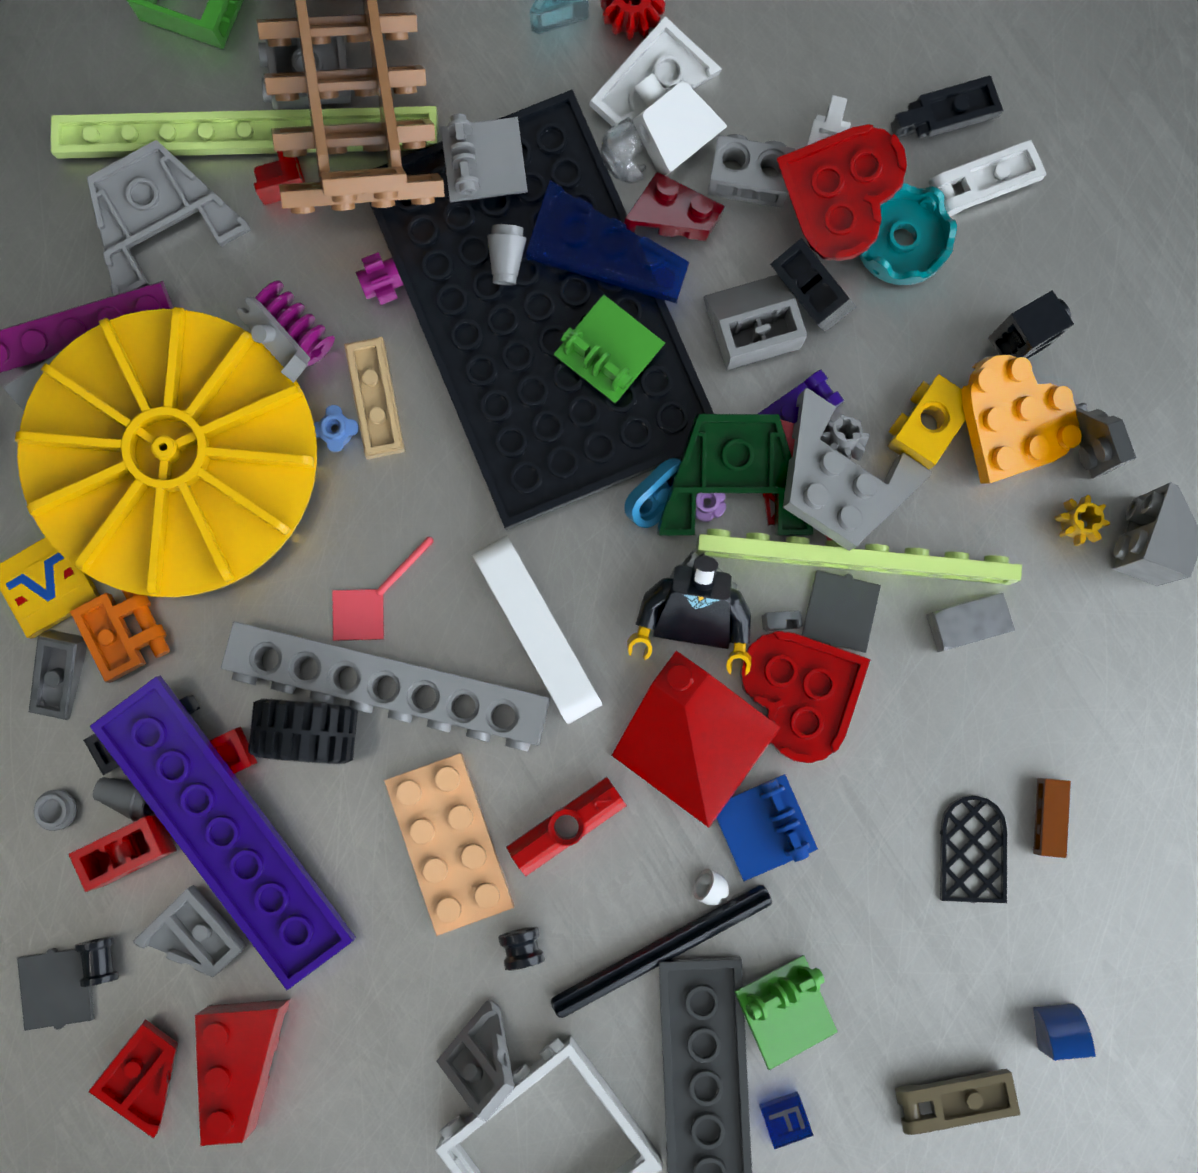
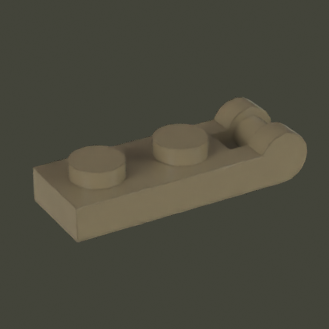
[895,1068,1021,1135]

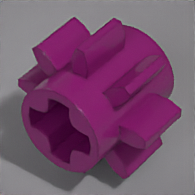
[356,252,403,305]

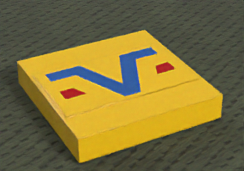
[0,537,100,639]

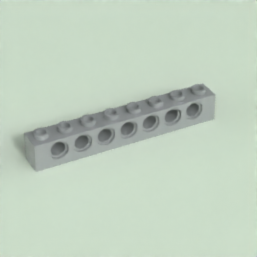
[221,621,550,751]

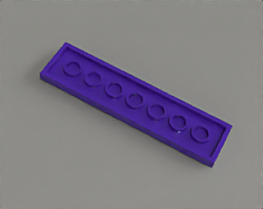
[90,676,356,990]

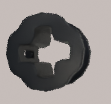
[75,937,119,987]

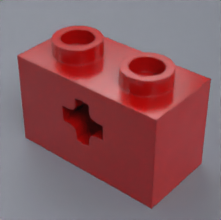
[68,815,177,892]

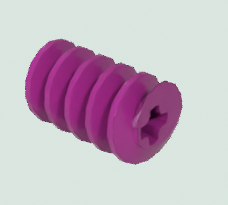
[255,280,335,368]

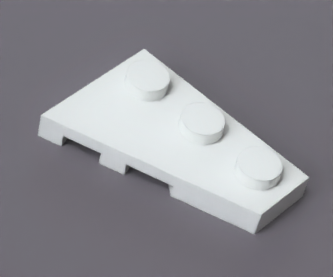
[589,16,722,131]

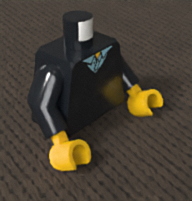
[627,556,751,675]

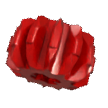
[600,0,665,41]

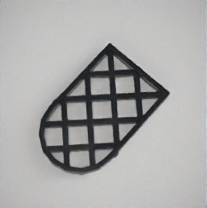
[940,795,1008,903]

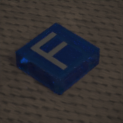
[759,1091,814,1150]

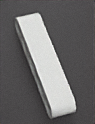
[472,535,603,725]

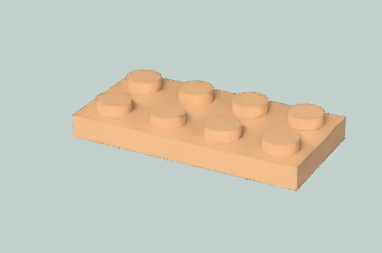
[384,753,515,936]

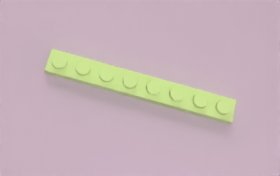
[696,529,1022,585]

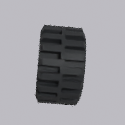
[248,699,358,764]

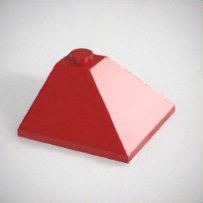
[611,651,781,828]

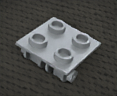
[441,113,528,202]

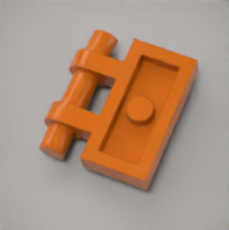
[70,590,170,683]

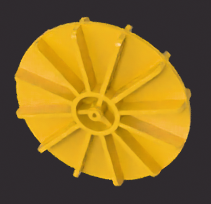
[15,307,317,597]

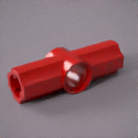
[506,777,627,877]

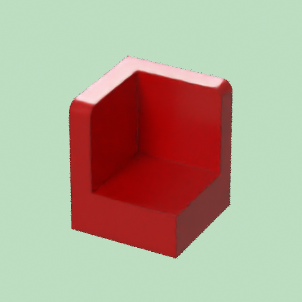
[254,151,306,206]

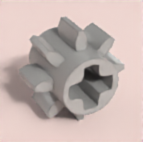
[820,414,870,461]

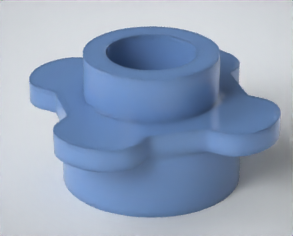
[314,405,359,452]

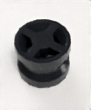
[498,927,545,971]

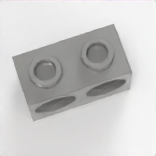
[707,134,795,208]

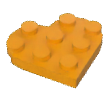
[962,355,1082,484]

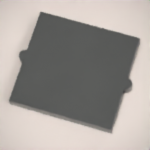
[801,570,881,653]
[17,948,94,1031]

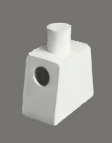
[633,73,727,175]

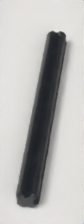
[551,885,772,1018]

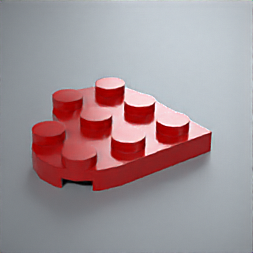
[777,124,907,261]
[740,631,871,763]

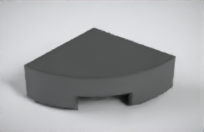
[762,611,803,632]

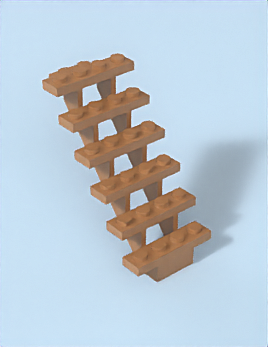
[256,0,445,214]

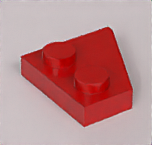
[88,1019,179,1138]

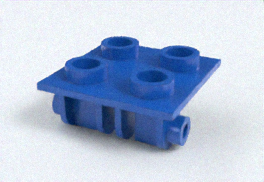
[717,774,818,881]

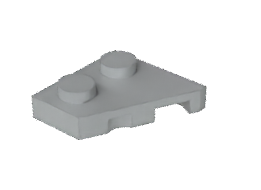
[133,885,248,977]

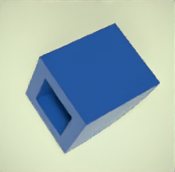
[1033,1004,1096,1061]

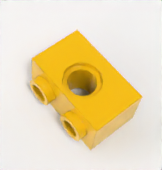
[887,374,966,470]

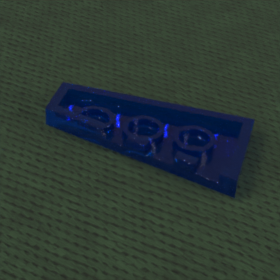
[526,180,689,304]

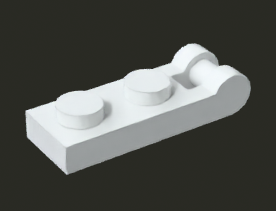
[929,139,1047,217]

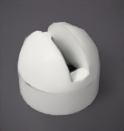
[693,869,729,905]

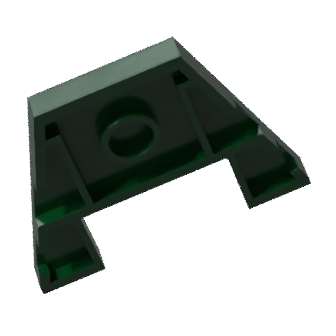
[657,414,813,536]

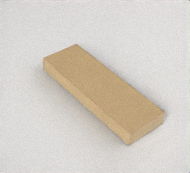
[344,337,406,460]

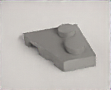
[436,999,514,1122]

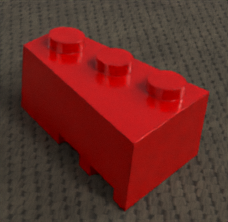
[195,999,290,1146]

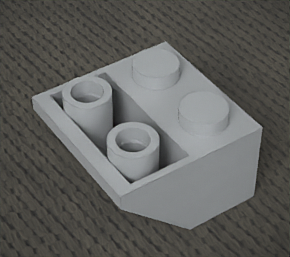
[704,274,807,371]
[1113,482,1198,586]

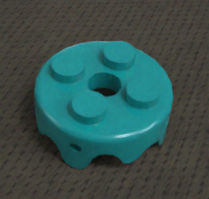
[859,183,957,285]

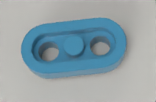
[624,458,680,528]

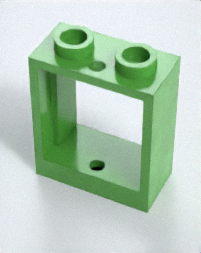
[127,0,244,49]

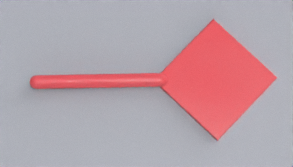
[332,537,433,641]

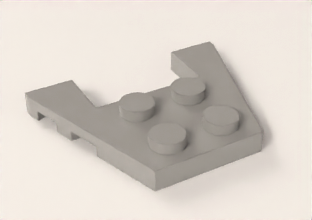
[87,140,251,296]
[783,388,932,551]

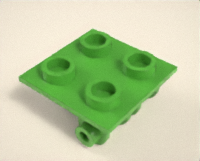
[554,294,665,404]
[734,955,838,1070]

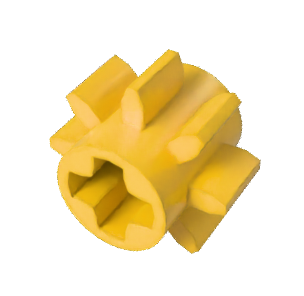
[1055,495,1110,546]

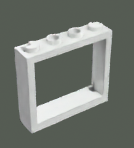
[435,1035,663,1173]

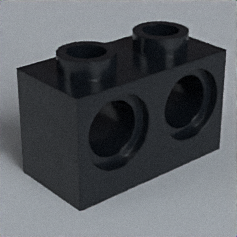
[770,238,856,332]
[988,290,1074,359]

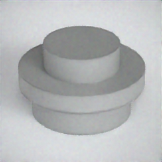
[34,790,77,831]

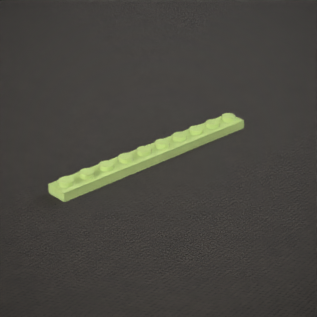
[51,106,439,159]

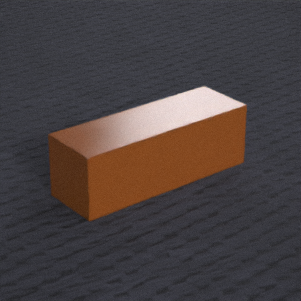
[1033,778,1071,858]

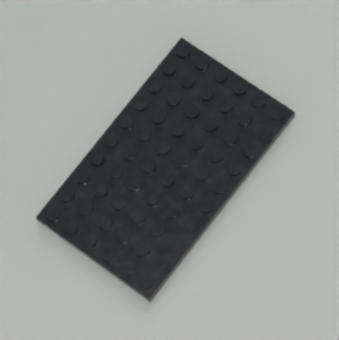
[369,89,714,530]

